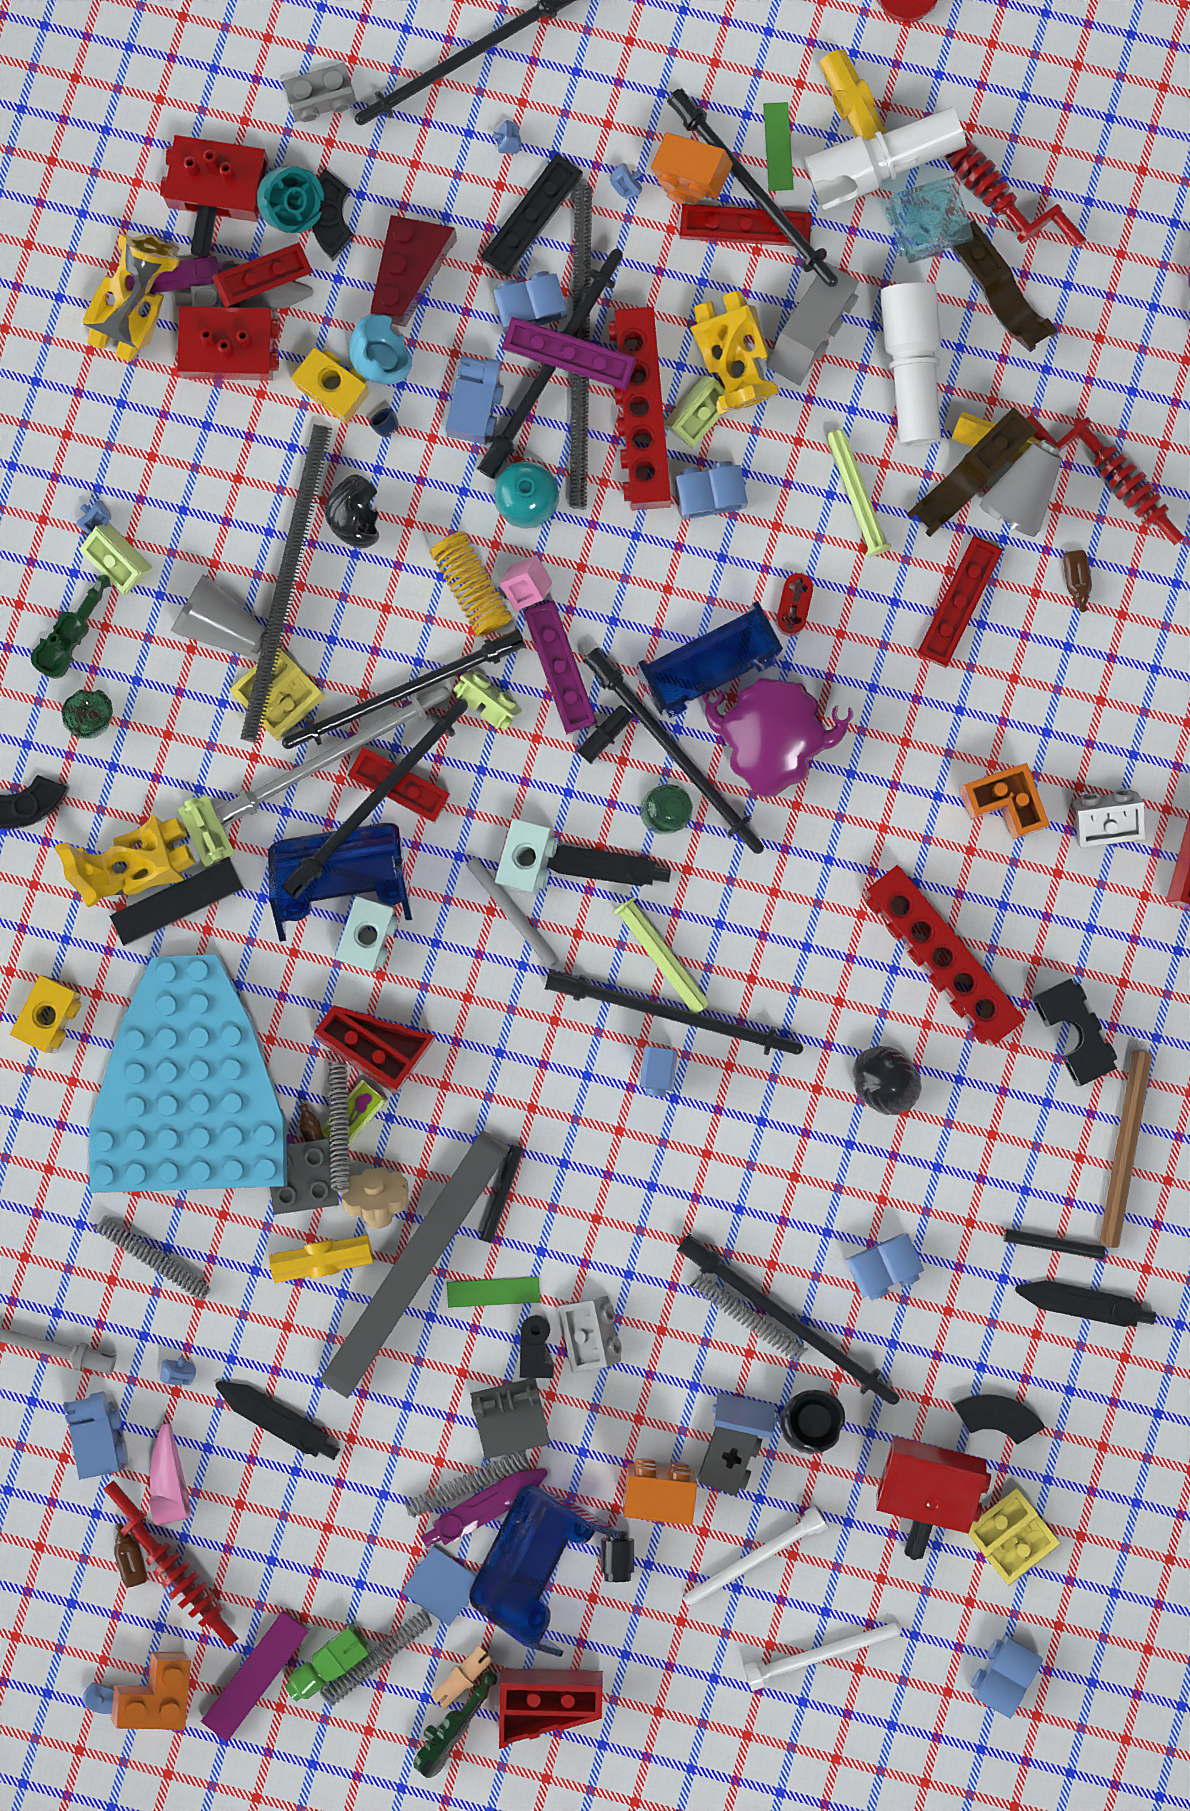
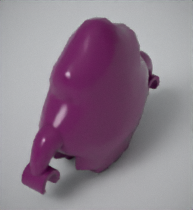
[702,678,853,798]

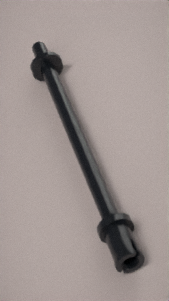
[355,0,576,126]
[667,88,838,287]
[476,249,623,480]
[282,628,527,749]
[582,647,764,854]
[280,699,468,900]
[545,969,804,1055]
[676,1233,900,1405]

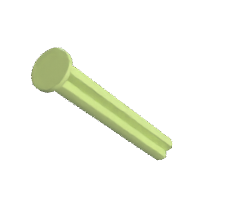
[827,429,892,557]
[613,897,709,1014]

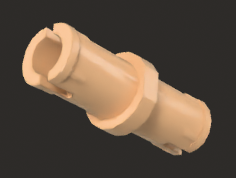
[431,1645,494,1710]

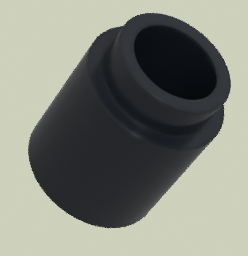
[601,1531,634,1583]

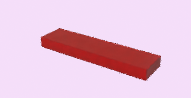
[680,204,812,246]
[916,536,1003,668]

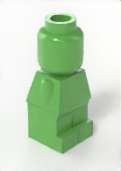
[285,1622,372,1702]

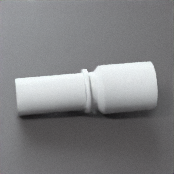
[804,107,967,211]
[880,282,941,446]

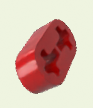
[776,573,813,636]

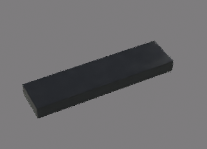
[480,153,583,278]
[109,859,244,946]

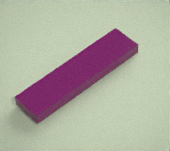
[502,317,637,391]
[523,600,597,735]
[200,1610,310,1742]

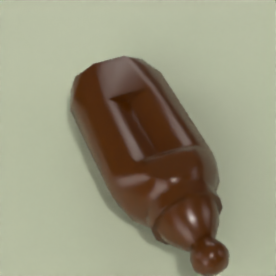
[1063,550,1092,613]
[299,1104,324,1142]
[114,1523,147,1588]

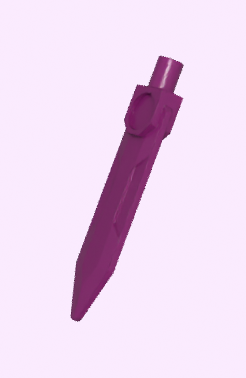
[108,256,234,294]
[420,1468,548,1548]

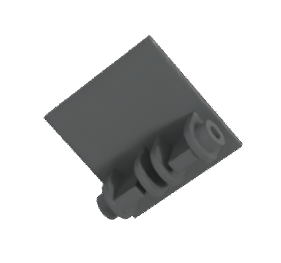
[270,1139,339,1215]
[470,1378,551,1460]

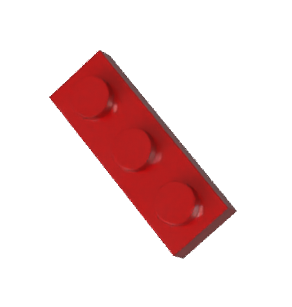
[212,242,313,308]
[347,747,451,823]

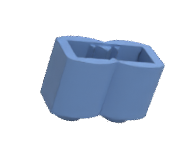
[494,271,567,334]
[675,461,748,520]
[640,1047,678,1097]
[845,1232,925,1301]
[970,1635,1043,1719]

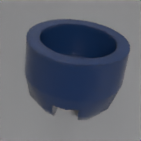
[370,408,399,437]

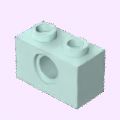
[495,818,558,896]
[335,896,399,973]

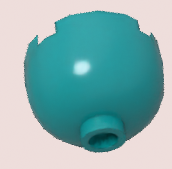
[257,166,324,233]
[494,461,559,529]

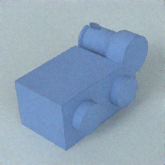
[446,355,504,445]
[63,1391,128,1480]

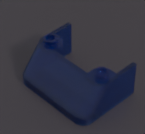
[635,601,783,718]
[268,823,412,942]
[469,1484,622,1657]

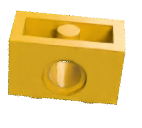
[291,347,370,424]
[9,975,82,1053]

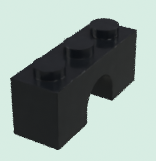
[1031,978,1117,1086]

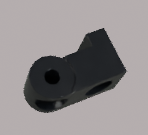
[519,1314,554,1379]

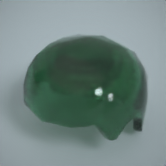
[61,689,113,739]
[639,784,693,835]

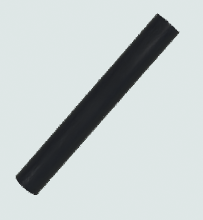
[480,1144,524,1244]
[1003,1229,1105,1260]

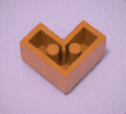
[650,132,733,205]
[959,763,1050,840]
[111,1651,191,1730]

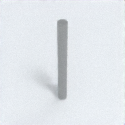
[466,857,558,968]

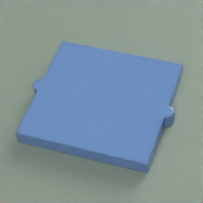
[712,1392,778,1439]
[402,1545,482,1626]

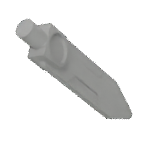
[175,282,313,309]

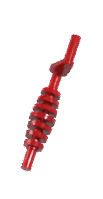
[945,138,1087,248]
[1026,414,1184,546]
[103,1480,239,1647]

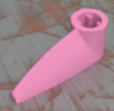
[149,1423,191,1526]

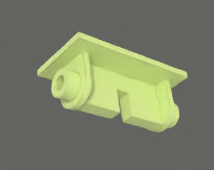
[453,670,522,731]
[177,795,235,868]

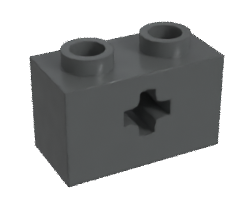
[697,1426,763,1496]

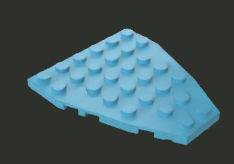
[89,954,287,1193]

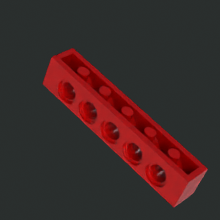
[608,306,671,511]
[864,864,1025,1046]

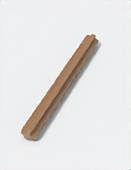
[1099,1050,1152,1248]

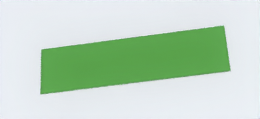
[763,102,794,191]
[447,1277,540,1308]

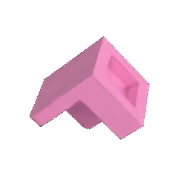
[500,555,552,611]

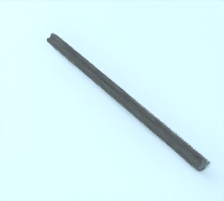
[569,184,592,510]
[240,424,333,744]

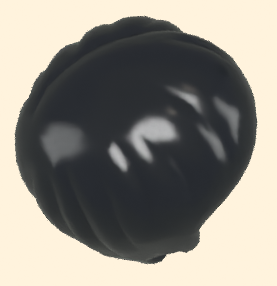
[325,474,379,549]
[853,1046,922,1115]
[780,1390,846,1455]

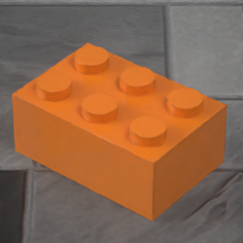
[623,1458,697,1525]

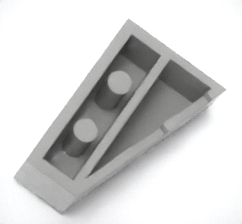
[767,262,860,386]

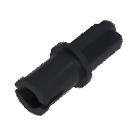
[576,705,634,764]

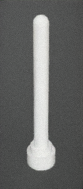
[684,1505,829,1605]
[743,1623,902,1691]

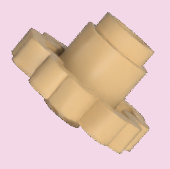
[341,1168,409,1229]

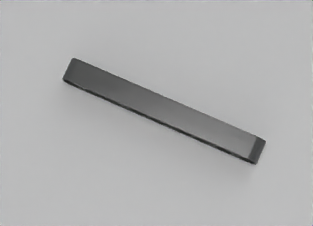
[319,1130,510,1399]

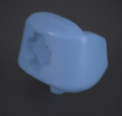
[492,120,521,154]
[610,163,642,199]
[76,500,111,535]
[160,1357,196,1385]
[82,1682,114,1714]

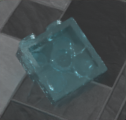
[886,176,973,263]

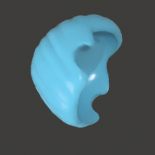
[349,314,412,385]

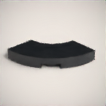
[312,169,354,261]
[0,775,70,830]
[952,1394,1046,1445]

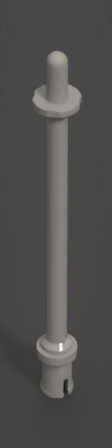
[214,687,450,828]
[0,1328,117,1376]

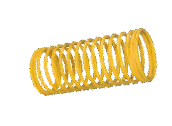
[429,531,513,637]

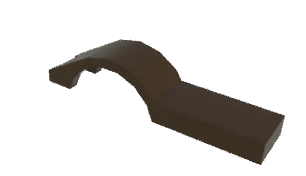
[947,220,1058,352]
[907,407,1038,537]

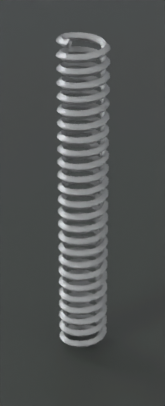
[328,1062,350,1192]
[92,1215,211,1301]
[689,1273,808,1363]
[404,1450,529,1518]
[320,1609,432,1706]

